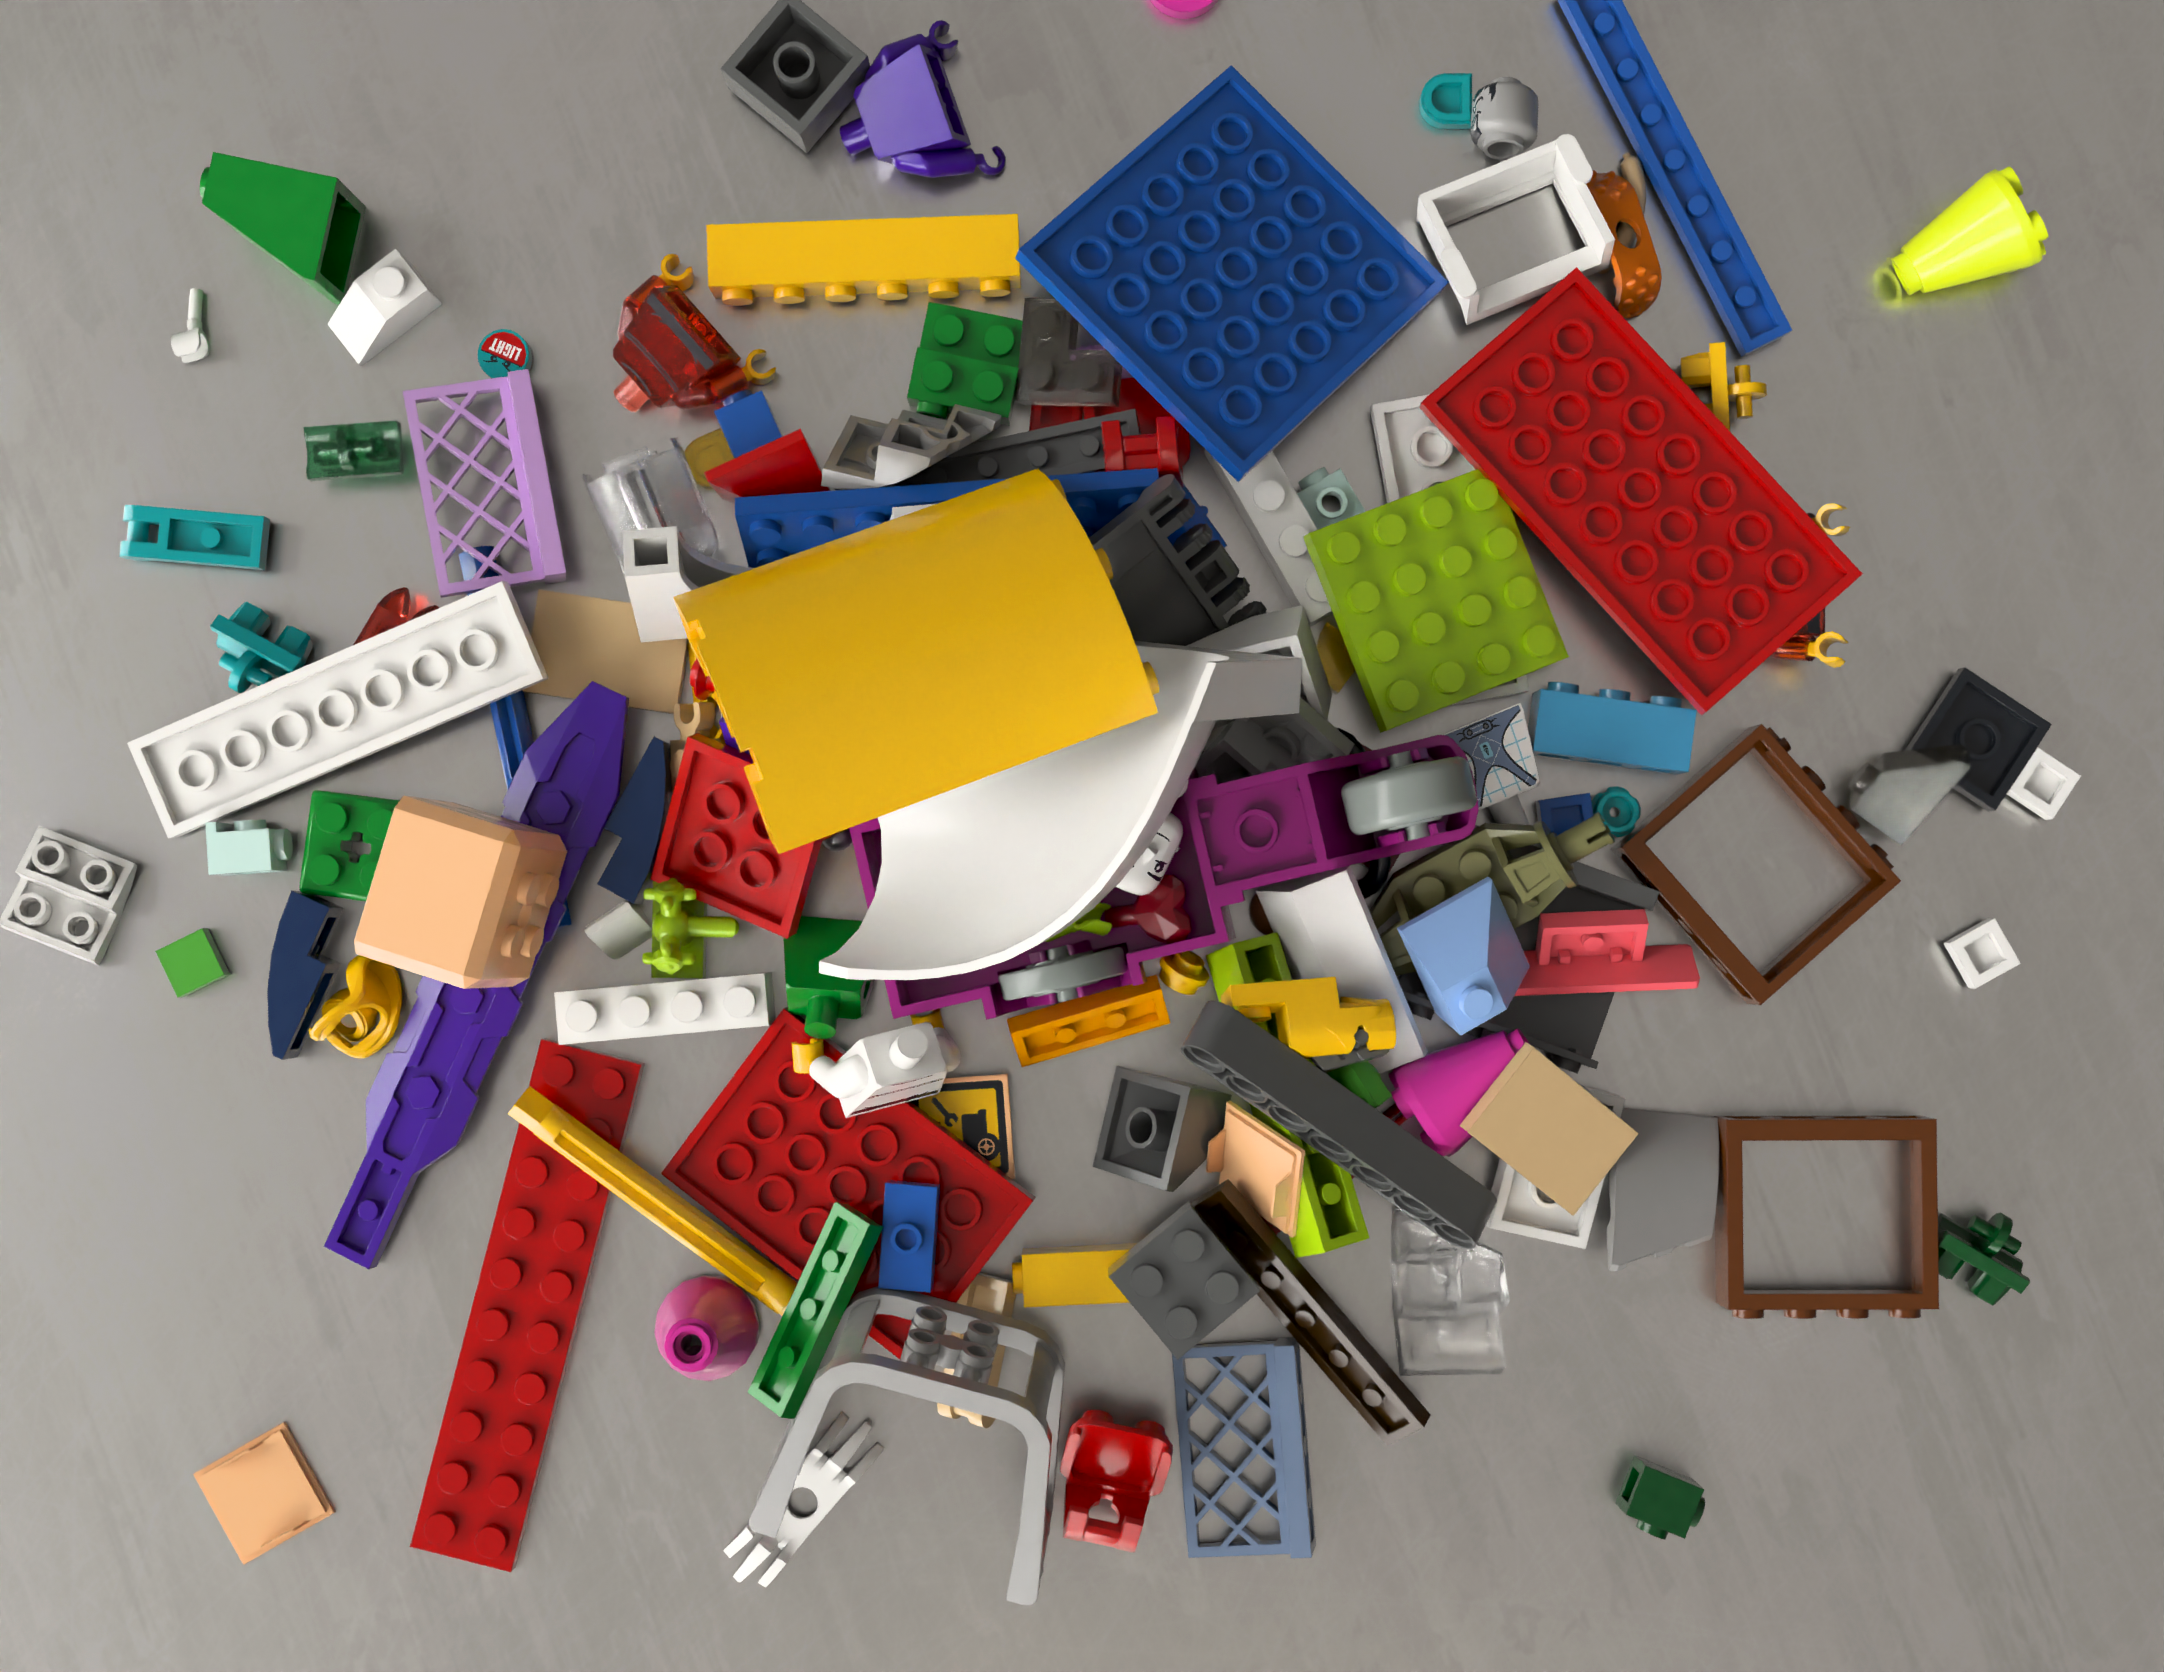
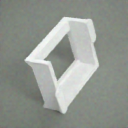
[1416,134,1615,325]

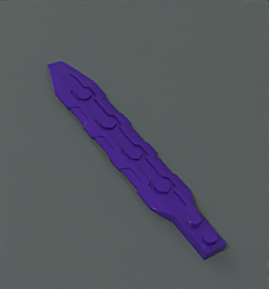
[324,681,629,1269]

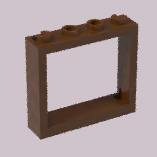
[1611,724,1901,1006]
[1714,1115,1939,1319]

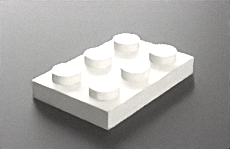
[1486,1086,1625,1249]

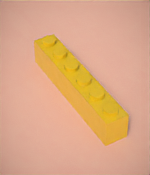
[706,214,1021,306]

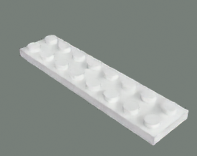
[127,581,549,839]

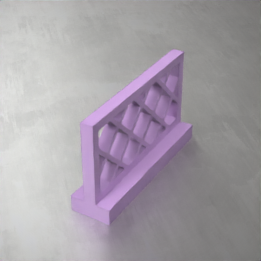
[403,369,566,598]

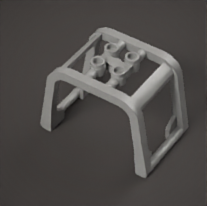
[749,1286,1065,1606]

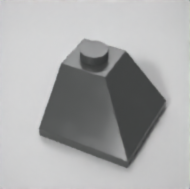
[1093,1066,1232,1192]

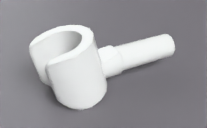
[171,288,210,363]

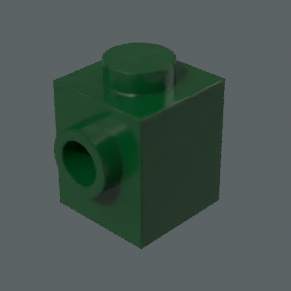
[1616,1455,1705,1540]

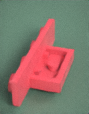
[1514,909,1700,996]

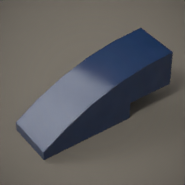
[597,736,673,904]
[267,890,344,1060]

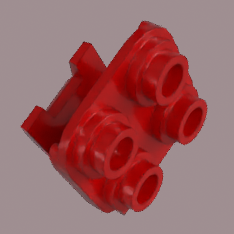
[1083,378,1191,488]
[1060,1410,1173,1553]

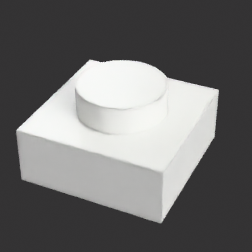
[2007,747,2081,820]
[1943,918,2021,989]

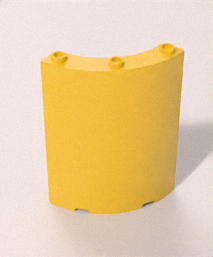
[673,468,1159,854]

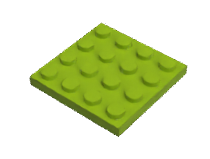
[1303,469,1569,733]

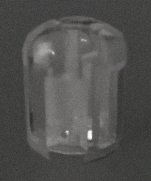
[582,437,719,575]

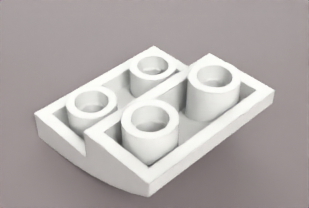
[0,826,137,966]

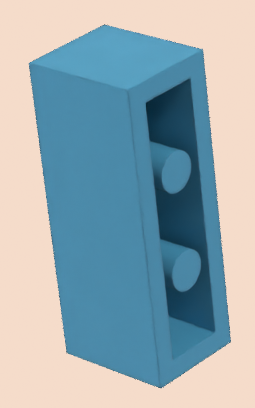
[1528,682,1697,775]

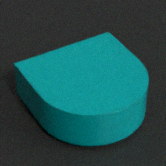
[1419,73,1472,129]

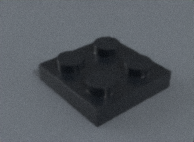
[1902,667,2052,812]

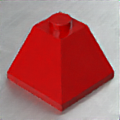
[704,428,831,504]

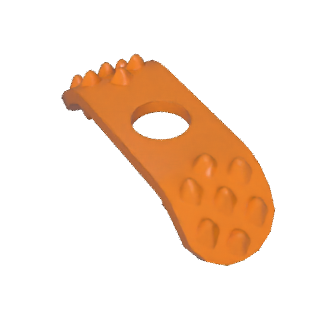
[1586,170,1662,318]

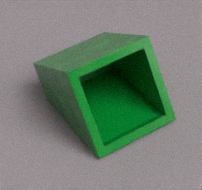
[200,152,366,304]

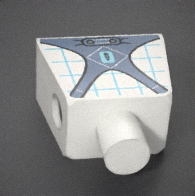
[1443,703,1540,825]

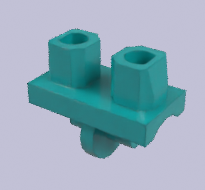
[210,601,313,693]

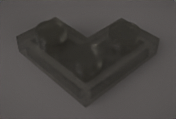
[1015,298,1123,407]

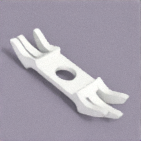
[723,1412,884,1588]

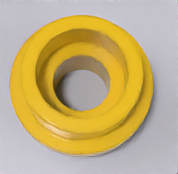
[1159,951,1210,995]

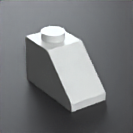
[328,249,442,366]

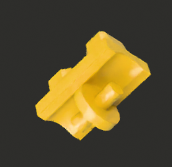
[1681,342,1767,431]

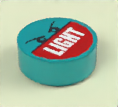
[477,329,533,379]

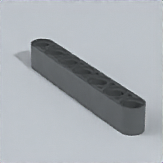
[1181,1001,1497,1249]

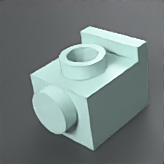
[1297,467,1366,529]
[205,820,293,876]

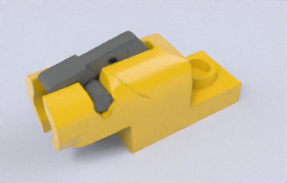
[1221,977,1396,1072]

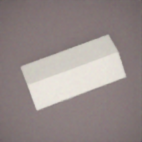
[1256,866,1428,1074]

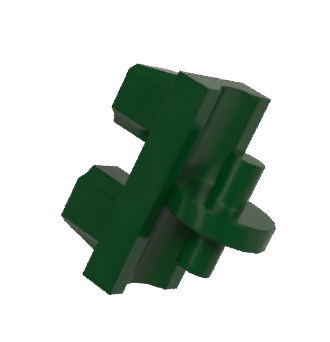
[1938,1212,2030,1306]

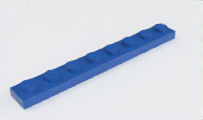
[1557,0,1792,358]

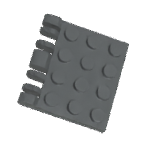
[1089,474,1267,646]

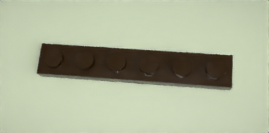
[1191,1179,1431,1446]

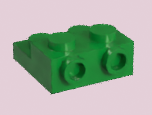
[907,302,1030,426]

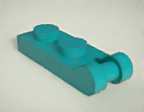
[119,505,270,570]

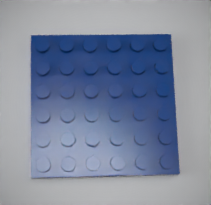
[1015,65,1449,482]

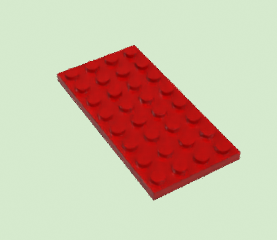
[1419,267,1863,715]

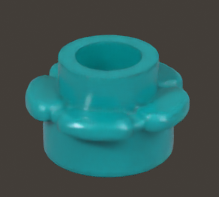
[1591,786,1641,837]

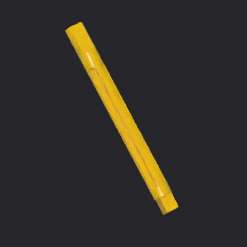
[508,1086,797,1316]

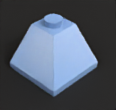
[1397,877,1530,1035]

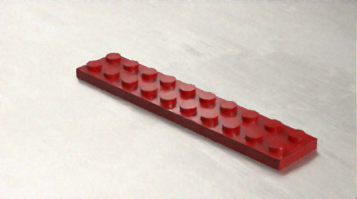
[410,1038,645,1572]

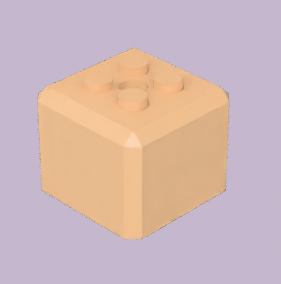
[354,795,567,989]

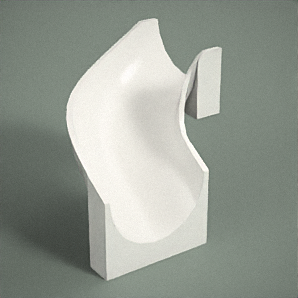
[819,641,1303,980]

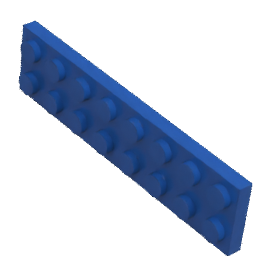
[735,468,1159,568]

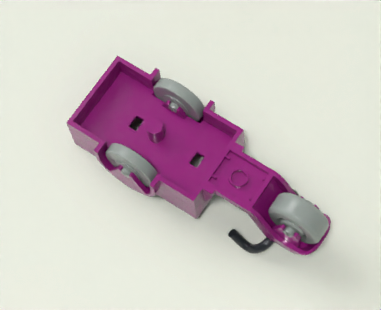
[849,728,1479,1020]

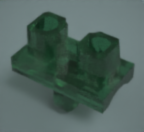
[303,420,404,481]

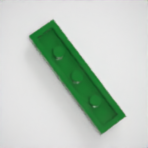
[748,1202,883,1419]

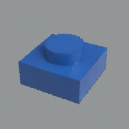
[1535,793,1594,849]

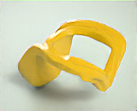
[309,955,402,1059]

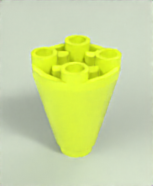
[1891,166,2048,295]

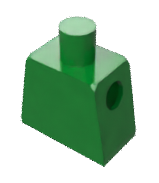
[783,916,875,1039]

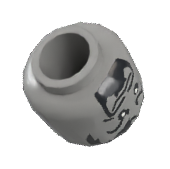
[1471,77,1539,160]

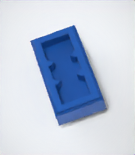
[878,1180,940,1293]

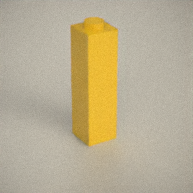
[1012,1243,1137,1308]

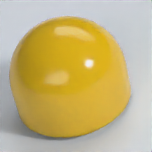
[322,988,378,1042]

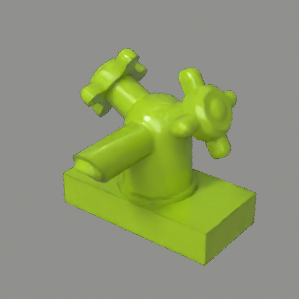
[642,878,739,979]

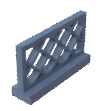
[1172,1337,1316,1558]

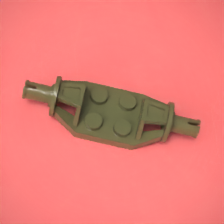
[1369,812,1615,979]

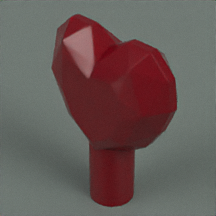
[1105,874,1192,944]

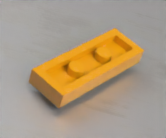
[1007,974,1170,1067]

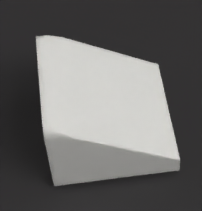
[584,901,652,960]

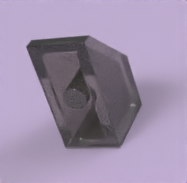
[1848,744,1970,846]

